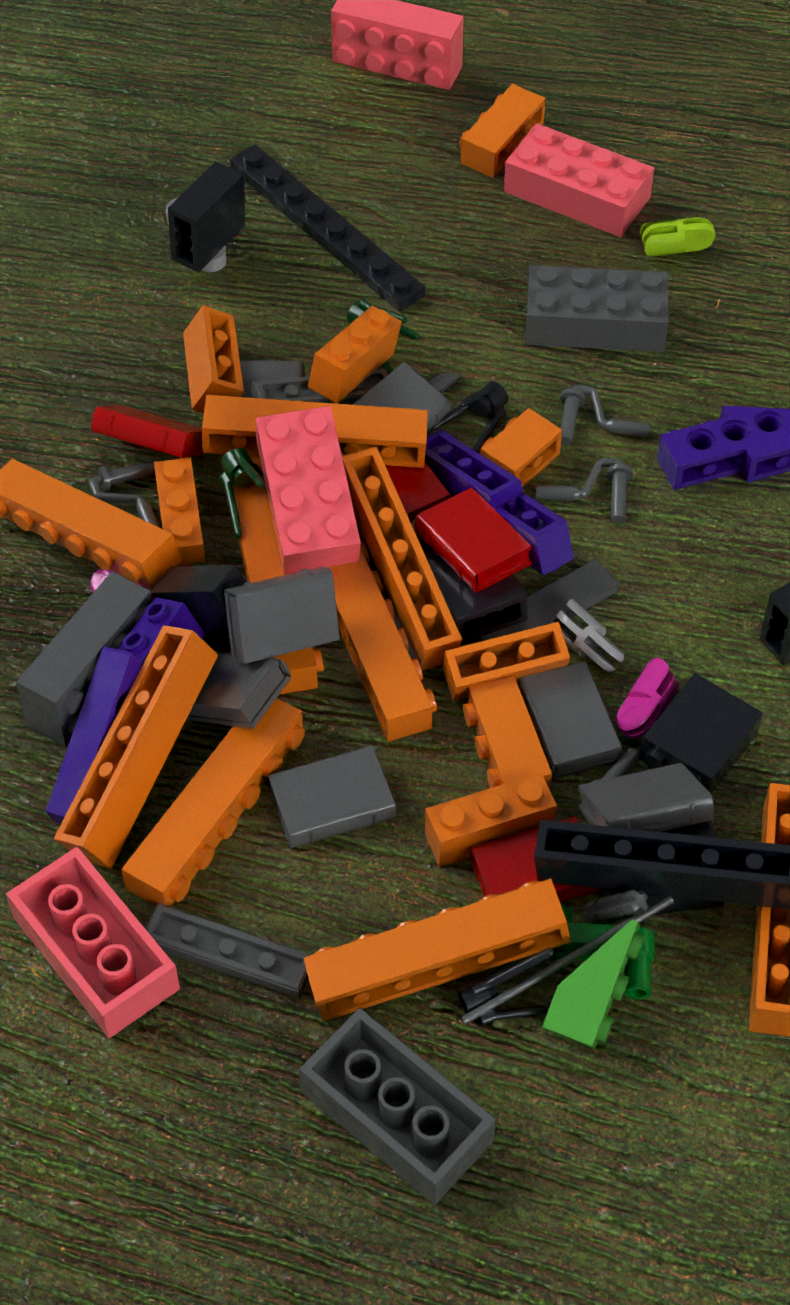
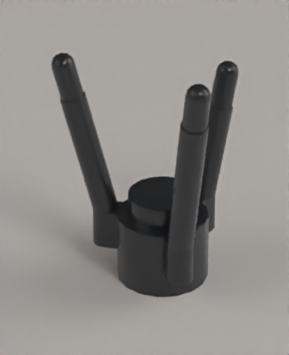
[430,381,508,453]
[457,948,554,1025]

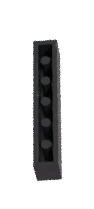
[534,820,790,909]

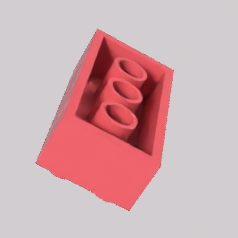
[331,0,464,90]
[504,123,654,238]
[256,406,361,574]
[6,847,180,1039]

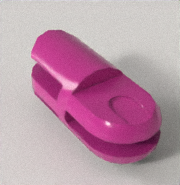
[616,657,680,739]

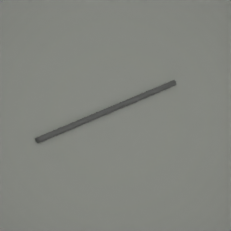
[461,896,674,1025]

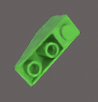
[542,919,644,1050]

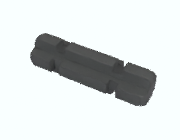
[585,890,648,924]

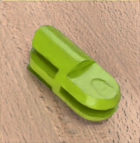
[639,217,716,257]

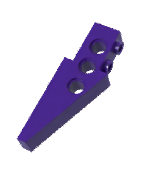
[657,406,790,490]
[425,429,574,575]
[46,597,205,823]

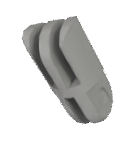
[549,598,625,672]

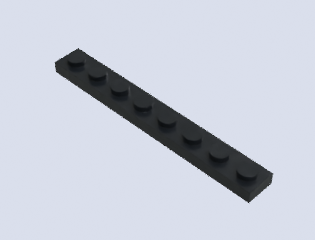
[230,144,425,312]

